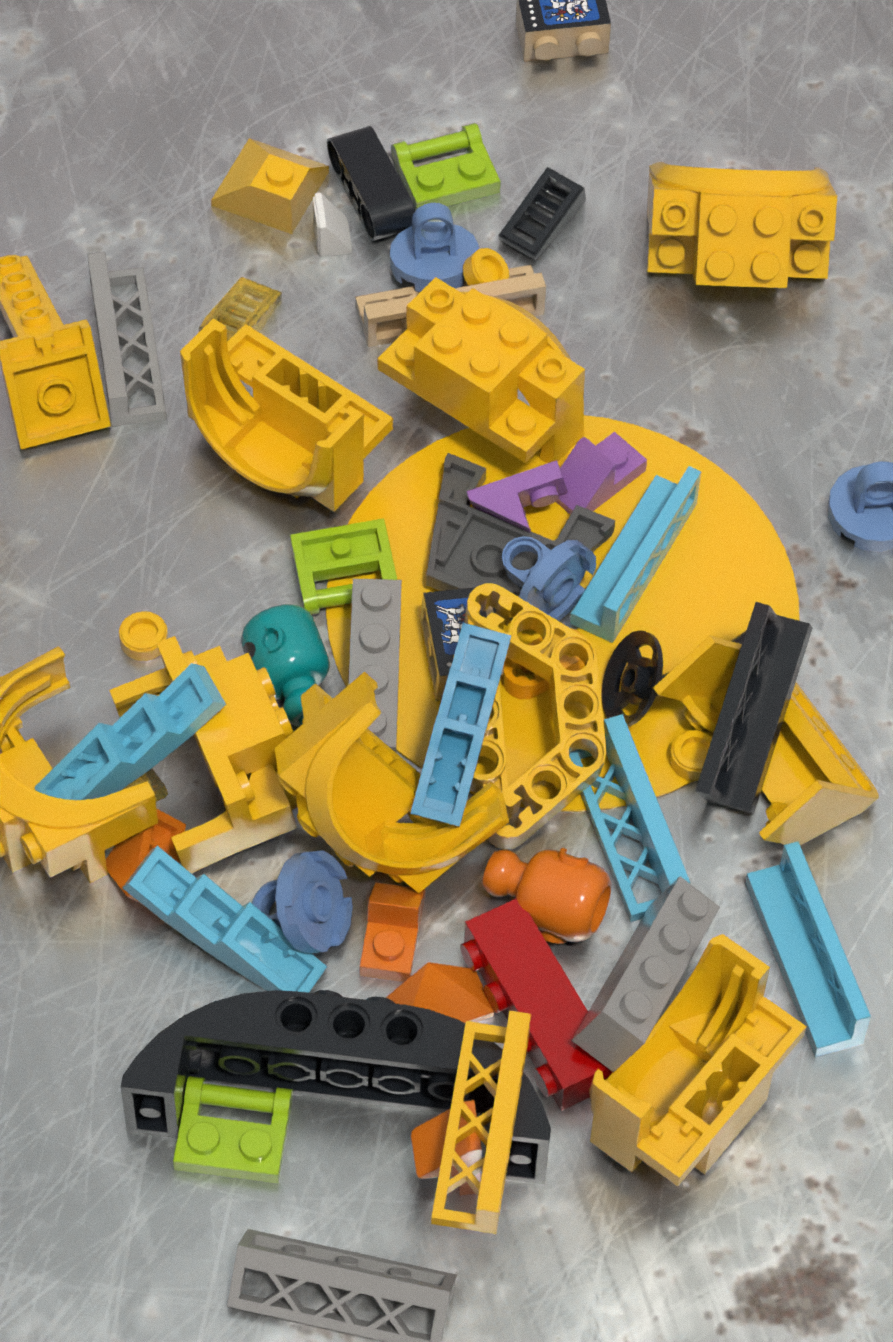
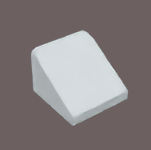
[313,193,352,257]

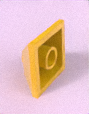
[211,138,329,234]

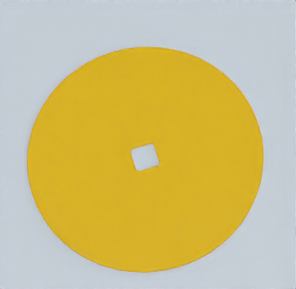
[326,415,800,812]

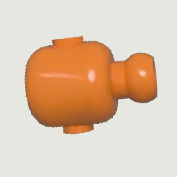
[482,848,612,944]

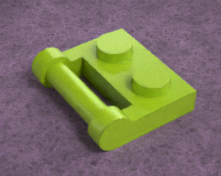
[391,123,501,211]
[290,518,397,615]
[173,1076,293,1184]

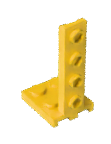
[0,255,111,450]

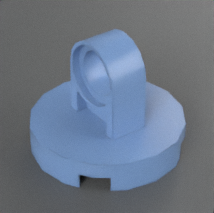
[390,203,479,292]
[827,461,893,552]
[502,536,596,621]
[252,850,353,954]

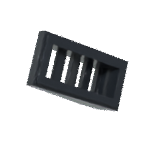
[498,167,586,261]

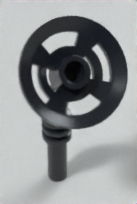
[602,630,746,727]

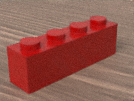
[460,898,613,1111]

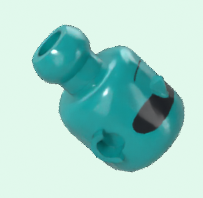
[241,604,330,727]

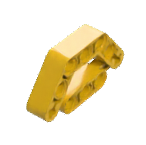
[453,583,607,850]

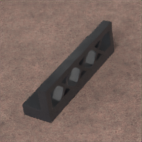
[695,602,813,815]

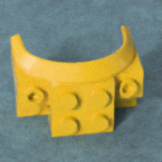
[647,162,837,288]
[377,277,585,463]
[180,318,393,512]
[109,636,298,874]
[0,646,158,884]
[275,672,509,893]
[589,934,807,1186]

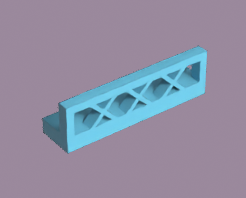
[570,466,701,643]
[569,714,691,922]
[745,841,871,1058]

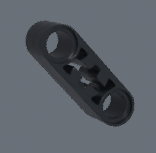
[327,126,415,241]

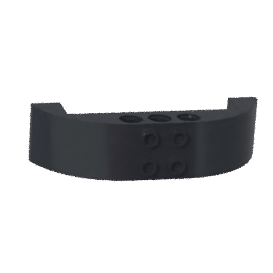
[121,990,551,1185]

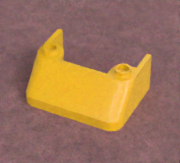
[653,635,879,846]

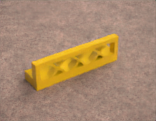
[431,1011,531,1234]

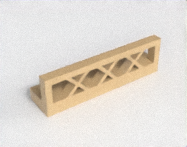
[355,265,546,347]

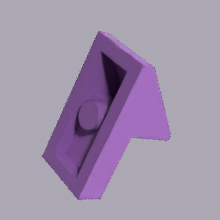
[555,432,647,515]
[467,460,568,533]

